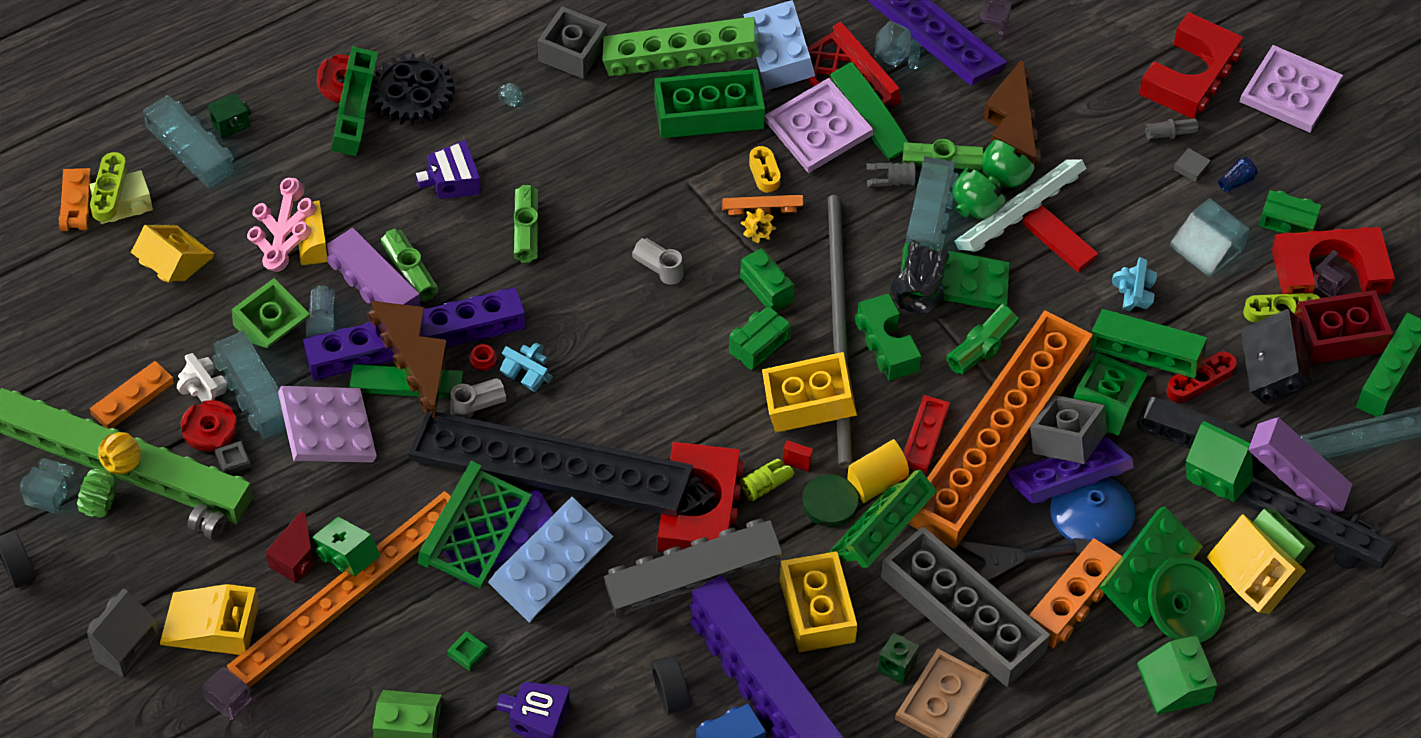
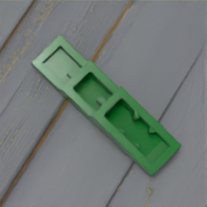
[830,62,909,161]

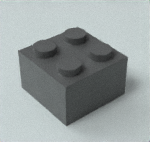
[538,6,607,79]
[1030,395,1107,464]

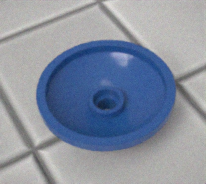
[1050,477,1135,547]

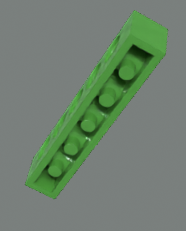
[603,17,759,76]

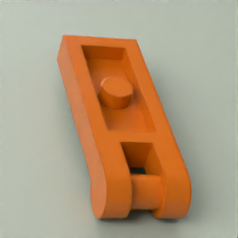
[59,168,91,231]

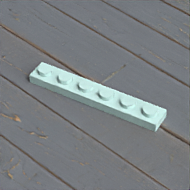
[954,160,1086,252]

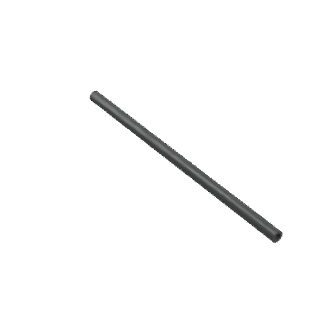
[828,195,852,469]

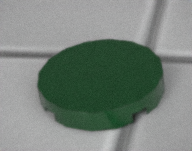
[802,474,859,527]

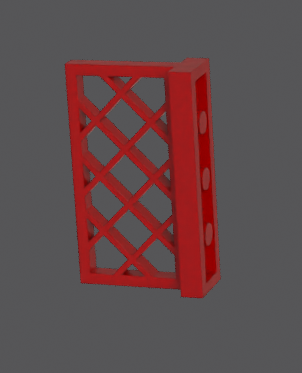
[807,21,901,108]

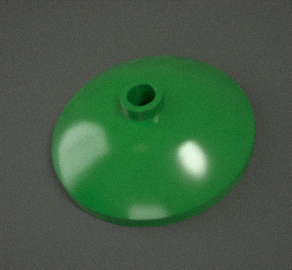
[1148,558,1225,643]

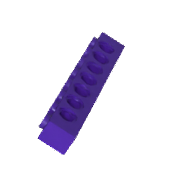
[303,287,525,381]

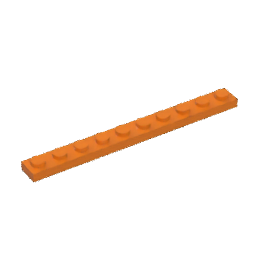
[227,491,451,690]

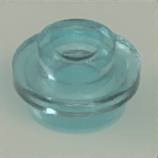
[498,83,523,106]

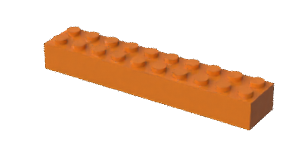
[908,311,1093,549]

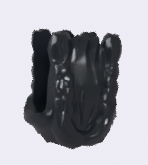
[890,240,950,314]

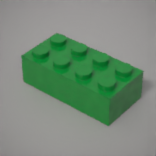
[654,69,765,138]

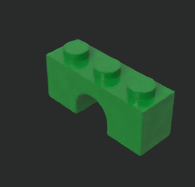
[855,293,921,381]

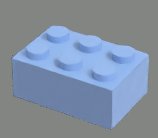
[744,0,815,91]

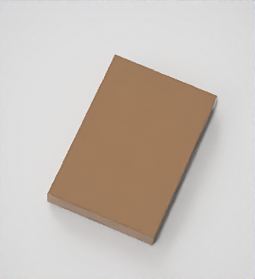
[895,649,989,738]

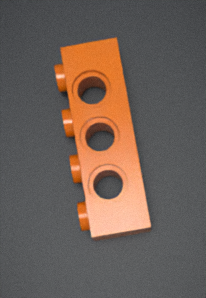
[1029,538,1122,649]

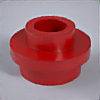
[469,344,497,371]

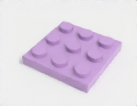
[1240,45,1343,133]
[765,78,873,173]
[278,386,377,462]

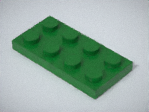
[901,243,1009,310]
[1099,506,1203,628]

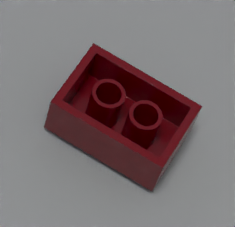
[1294,290,1393,364]

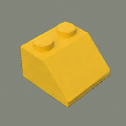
[131,225,214,283]

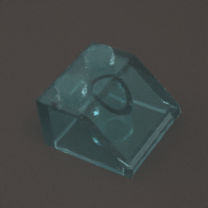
[1170,198,1250,277]

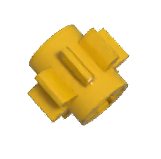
[741,208,776,243]

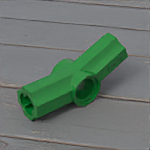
[946,304,1020,375]

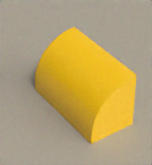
[297,200,328,265]
[847,439,909,503]

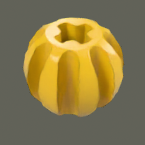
[98,432,141,475]

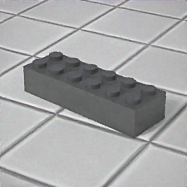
[604,518,782,617]
[881,526,1050,687]

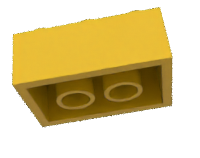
[762,352,857,433]
[779,551,857,652]

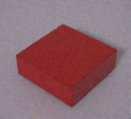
[782,441,813,472]

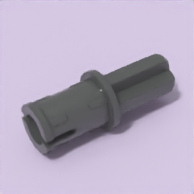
[1145,118,1198,140]

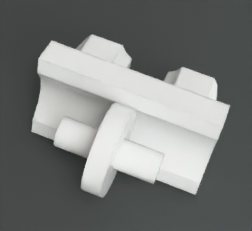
[177,353,227,403]

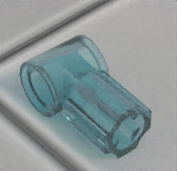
[306,286,336,338]

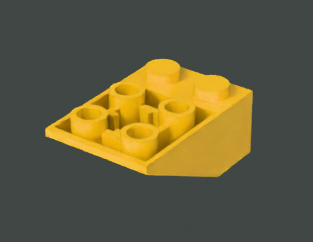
[1207,514,1306,614]
[160,584,259,655]

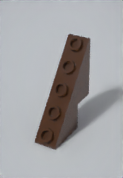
[983,60,1040,166]
[367,301,447,418]

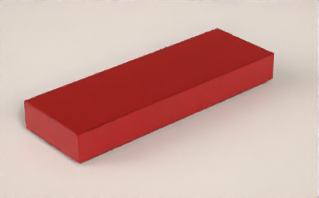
[1022,205,1098,273]
[903,395,950,474]

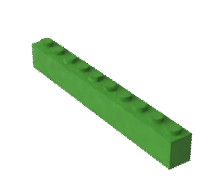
[0,388,253,524]

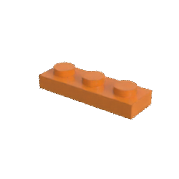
[722,195,803,216]
[90,361,174,429]

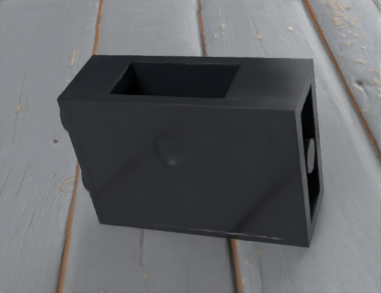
[1241,309,1312,404]

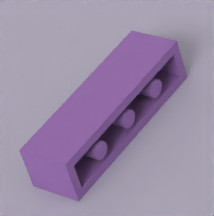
[327,228,420,307]
[1248,417,1352,514]

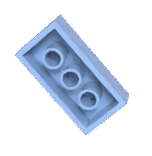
[488,497,613,623]

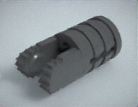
[867,162,915,187]

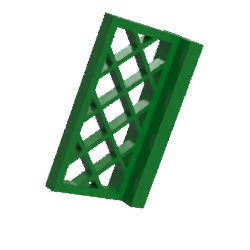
[418,461,531,589]
[828,470,937,568]

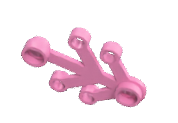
[247,178,316,272]

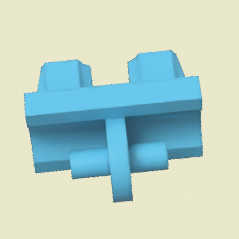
[1112,257,1157,312]
[500,343,553,392]

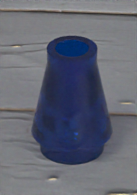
[1218,157,1258,193]

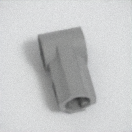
[632,238,684,285]
[450,378,506,418]

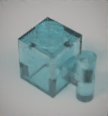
[874,20,920,69]
[20,458,75,514]

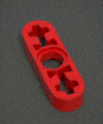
[1166,352,1237,403]

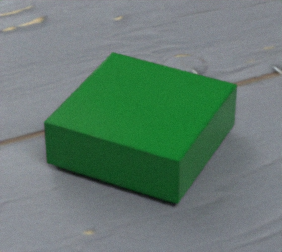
[447,631,489,671]

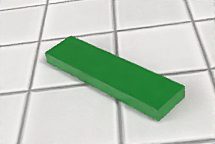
[350,364,463,398]

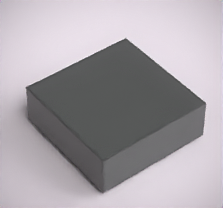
[1174,148,1211,182]
[215,441,251,475]

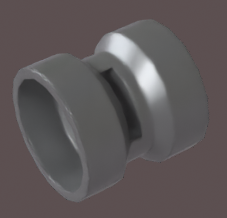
[187,503,228,541]

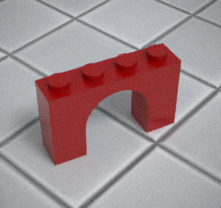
[1139,12,1244,119]
[1271,227,1395,295]
[658,442,744,552]

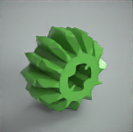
[77,469,118,518]

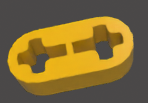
[749,146,781,193]

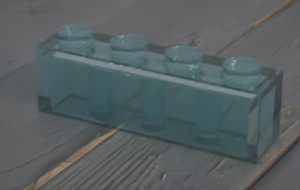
[142,95,234,189]
[905,156,959,249]
[212,331,286,439]

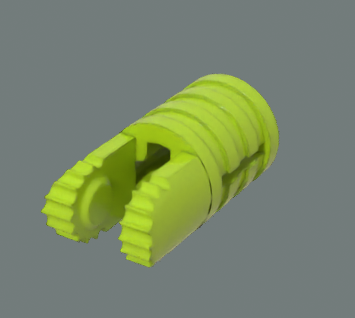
[739,459,795,501]

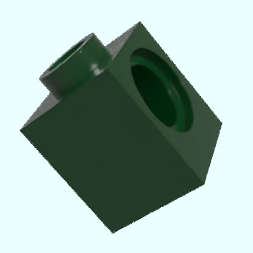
[208,93,251,139]
[877,633,919,685]

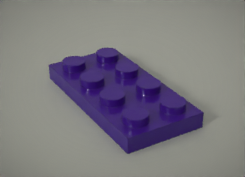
[1007,437,1134,504]
[444,490,554,585]

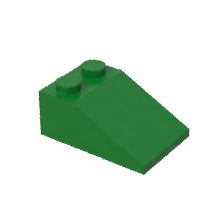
[1073,352,1148,436]

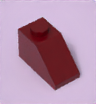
[266,512,313,583]

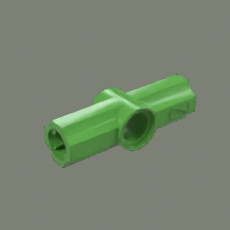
[902,139,983,174]
[514,185,539,263]
[381,228,438,302]

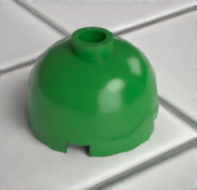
[981,140,1035,190]
[952,167,1006,219]

